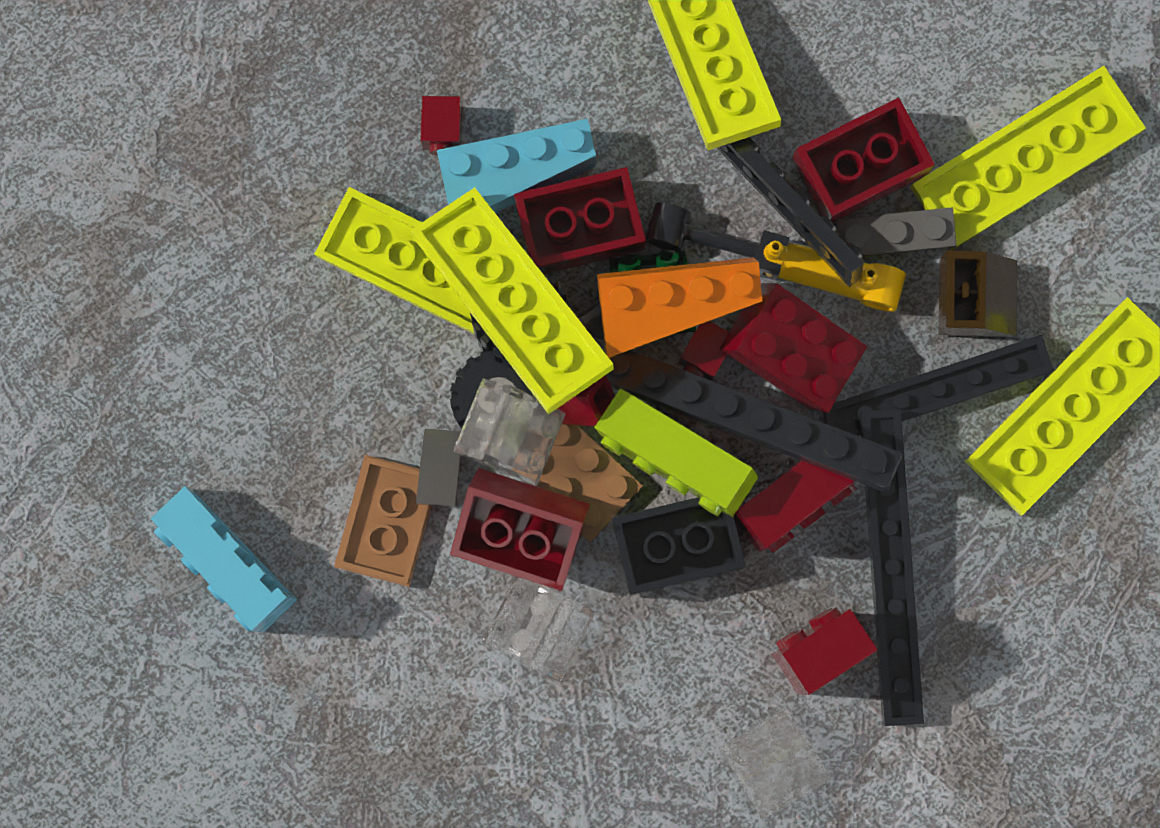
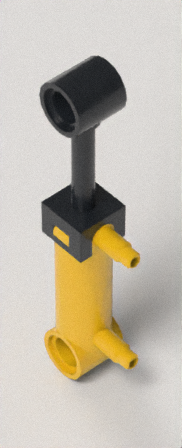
[645,202,906,312]

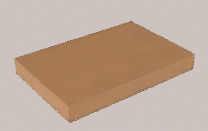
[334,455,432,587]

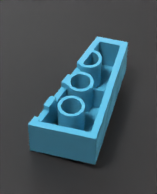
[437,119,596,214]
[150,486,297,632]

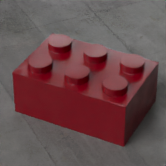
[792,97,935,223]
[514,167,646,274]
[719,283,868,413]
[734,461,857,553]
[450,468,590,591]
[771,607,877,695]

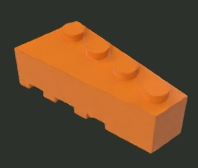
[597,257,762,358]

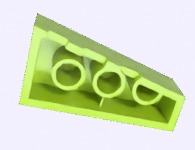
[594,388,758,517]

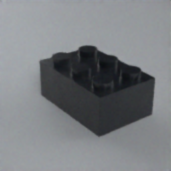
[611,497,746,597]

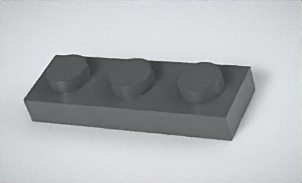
[837,207,957,257]

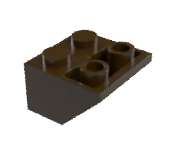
[938,250,1017,337]

